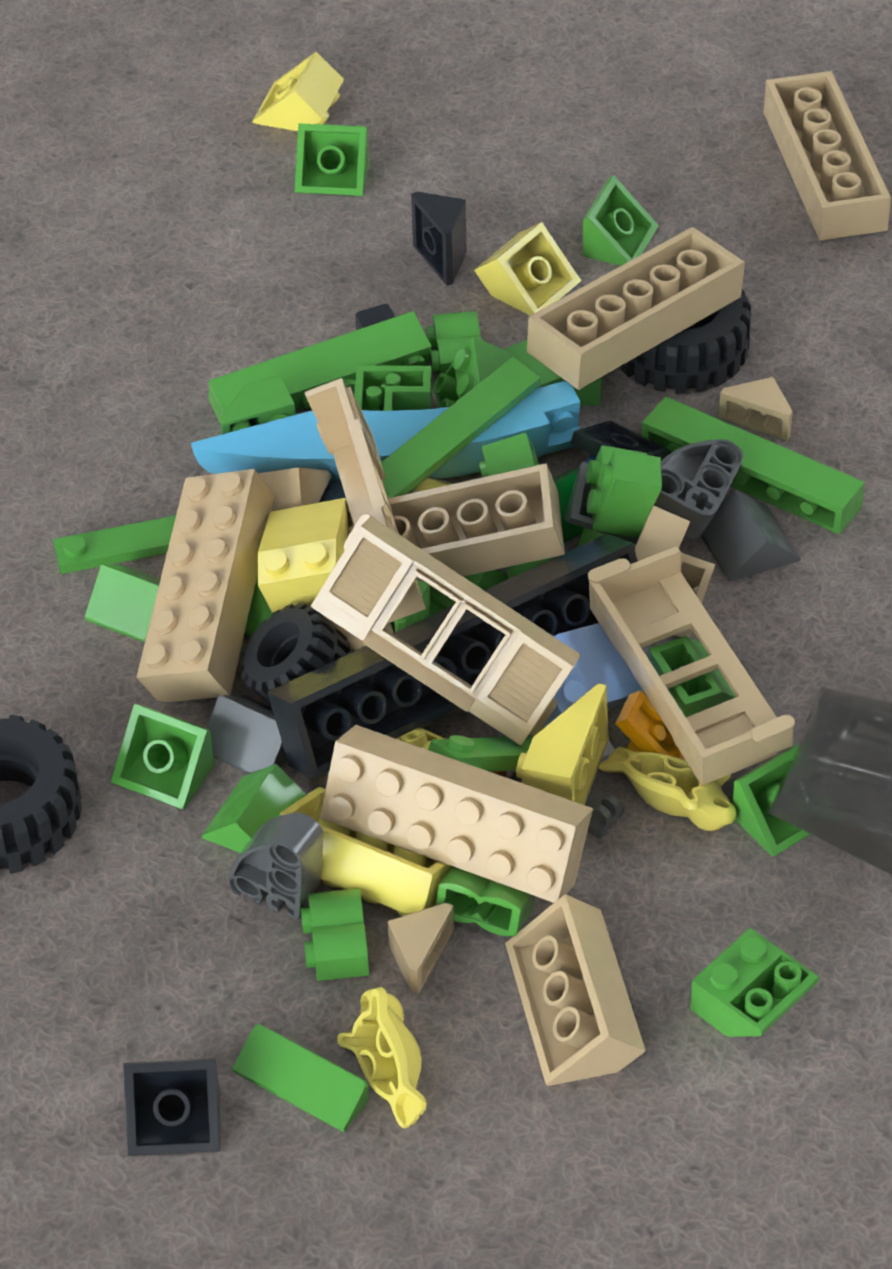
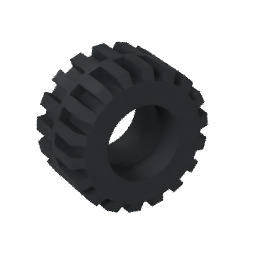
[240,603,351,705]

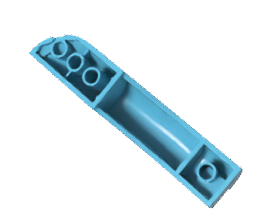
[191,381,580,486]

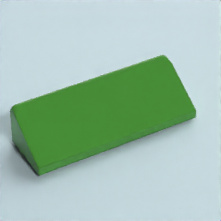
[232,1023,369,1132]

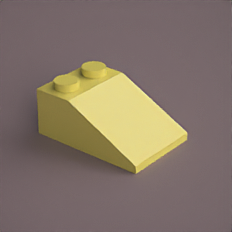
[258,498,348,612]
[516,683,609,805]

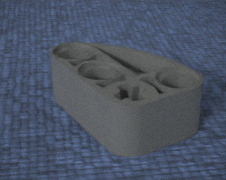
[653,439,743,539]
[228,813,324,920]

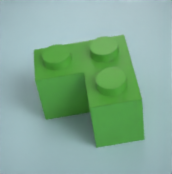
[355,366,432,411]
[586,445,662,538]

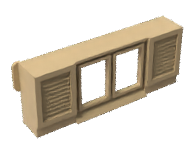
[305,378,426,623]
[310,514,581,746]
[588,546,795,786]

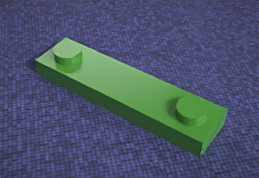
[53,515,176,574]
[428,735,534,772]

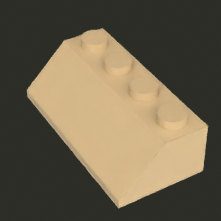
[505,894,646,1086]

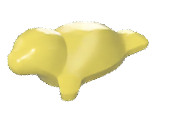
[598,747,737,831]
[337,987,427,1129]

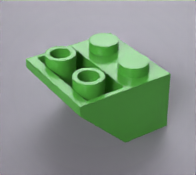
[433,337,512,408]
[220,375,296,435]
[648,636,736,717]
[690,928,819,1037]

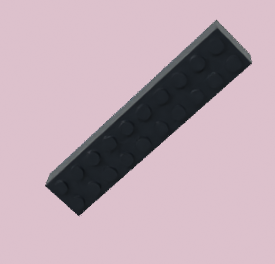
[267,534,637,779]

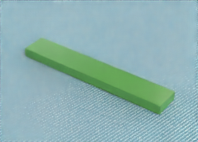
[381,357,541,498]

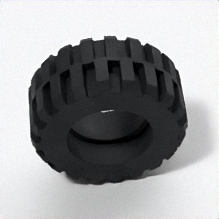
[621,289,751,394]
[0,715,82,874]

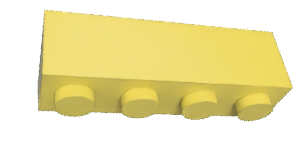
[280,786,451,916]

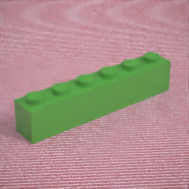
[208,311,432,423]
[641,396,865,535]

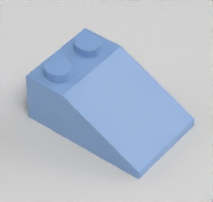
[543,623,645,728]

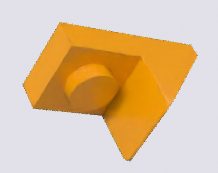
[615,690,686,761]

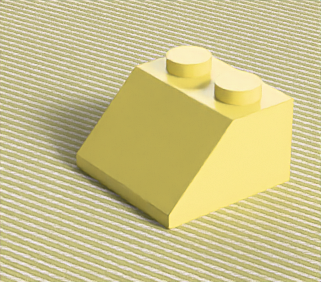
[252,52,344,131]
[474,222,581,316]

